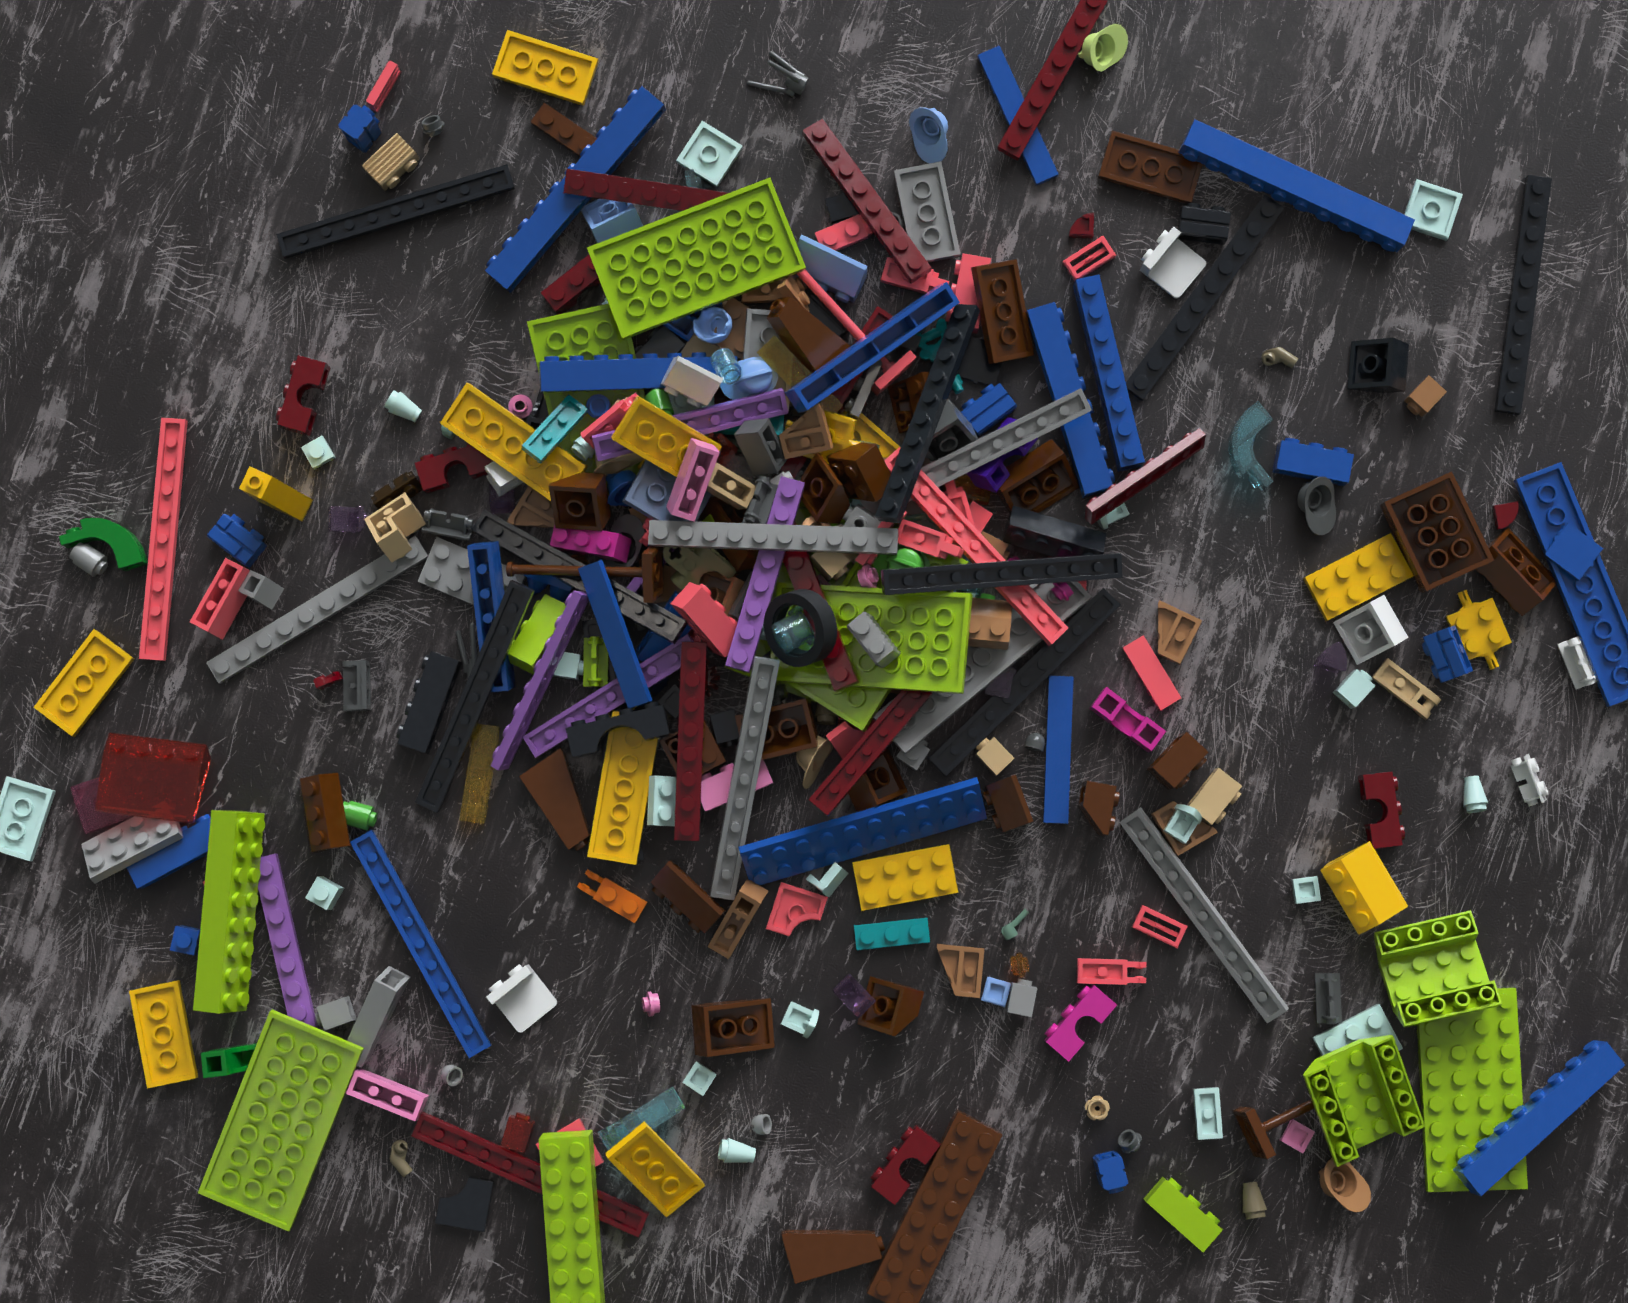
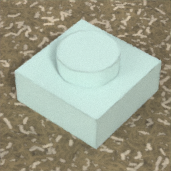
[301,436,336,470]
[1291,876,1321,904]
[682,1061,717,1096]

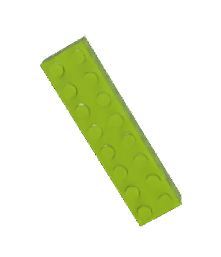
[193,810,265,1014]
[539,1130,605,1303]

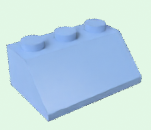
[795,234,867,303]

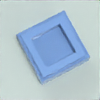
[981,976,1011,1007]

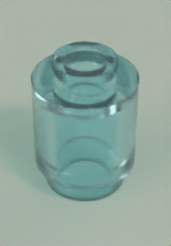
[710,348,741,384]

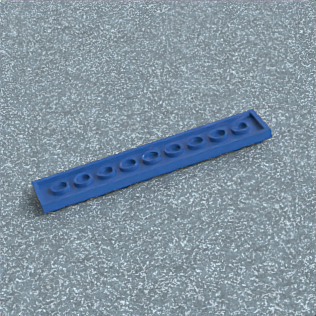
[1514,462,1628,707]
[739,777,987,885]

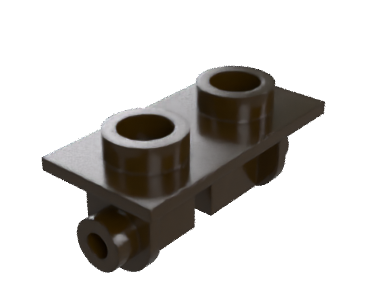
[371,471,423,510]

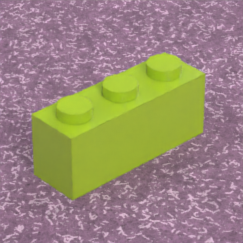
[507,594,566,675]
[1143,1176,1223,1253]

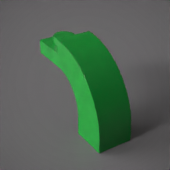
[59,518,148,571]
[201,1043,257,1078]

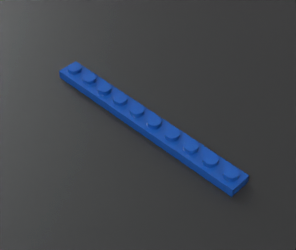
[350,830,492,1058]

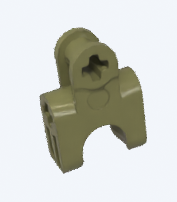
[663,547,737,590]

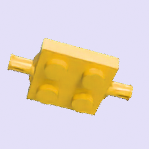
[785,408,861,464]
[1445,590,1512,670]

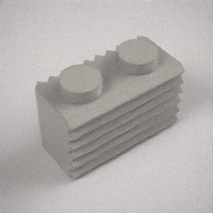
[847,612,900,668]

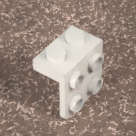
[1140,227,1206,299]
[486,964,557,1033]

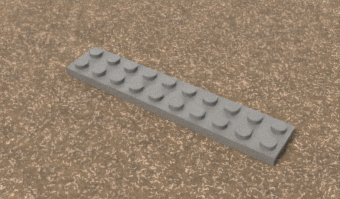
[873,581,1092,755]

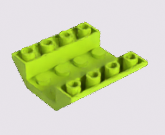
[1374,910,1502,1027]
[1303,1035,1425,1167]

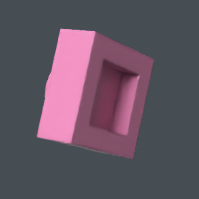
[1280,1119,1315,1153]

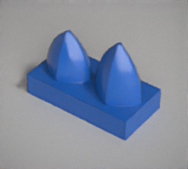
[524,564,573,602]

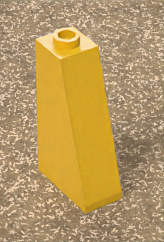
[239,466,313,522]

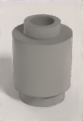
[69,542,108,577]

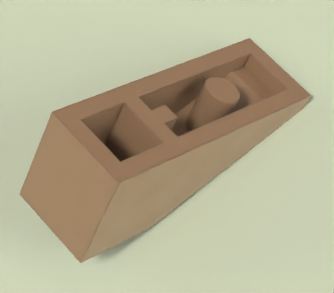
[708,878,768,959]

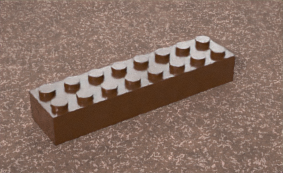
[866,1109,1002,1303]

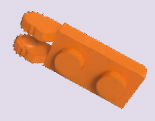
[577,869,648,923]

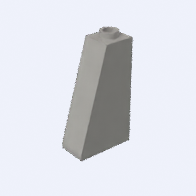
[347,966,411,1068]

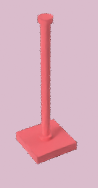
[796,270,917,396]

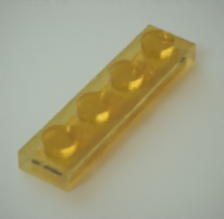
[757,335,843,413]
[459,724,500,824]

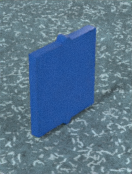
[1544,523,1603,581]

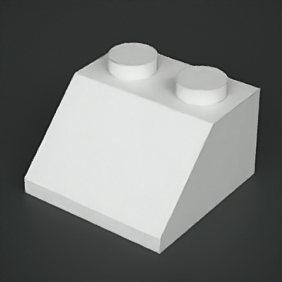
[661,356,723,408]
[1333,595,1408,665]

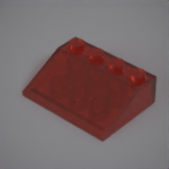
[95,733,211,823]

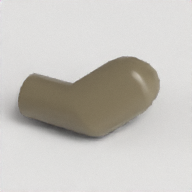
[389,1140,413,1178]

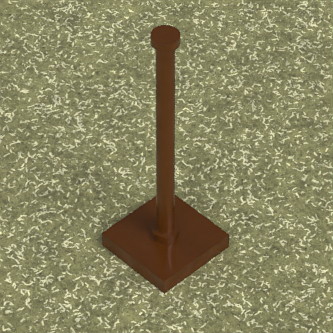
[506,546,664,603]
[1233,1099,1315,1159]

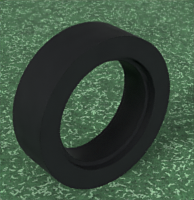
[764,589,837,667]

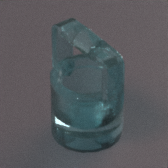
[772,606,816,653]

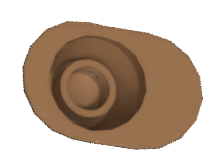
[1319,1158,1371,1212]

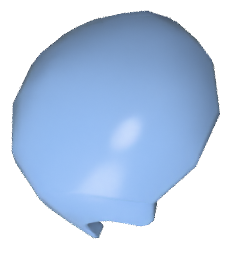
[693,306,733,344]

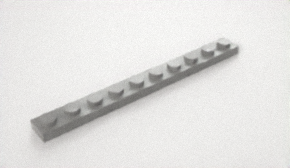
[860,388,1092,515]
[648,520,898,555]
[206,535,428,684]
[709,656,780,900]
[1119,807,1289,1023]

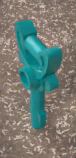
[916,318,964,394]

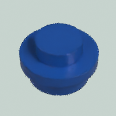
[586,394,611,419]

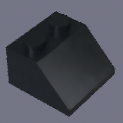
[1347,338,1409,393]

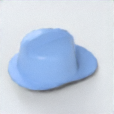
[909,107,948,164]
[720,357,778,400]

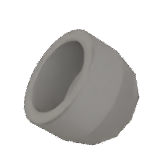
[441,1065,463,1086]
[751,1114,772,1135]

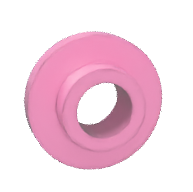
[508,394,533,419]
[857,564,879,588]
[642,991,660,1017]

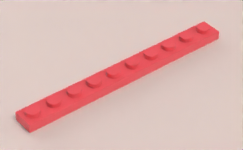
[139,418,188,661]
[885,447,1068,646]

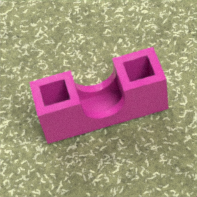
[550,525,632,563]
[1089,687,1166,752]
[1044,984,1117,1062]

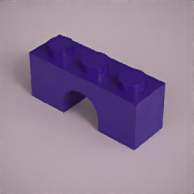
[967,417,1038,493]

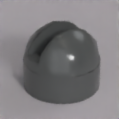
[1024,733,1045,752]

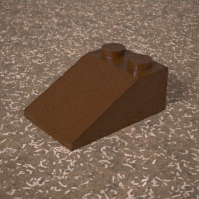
[691,998,775,1057]

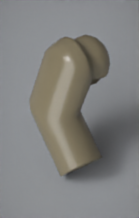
[1262,347,1299,368]

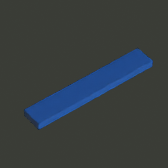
[977,46,1059,186]
[578,560,652,708]
[1043,676,1073,824]

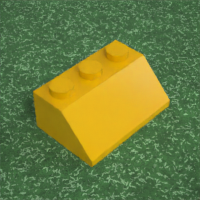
[1320,841,1408,935]

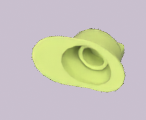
[1078,24,1128,72]

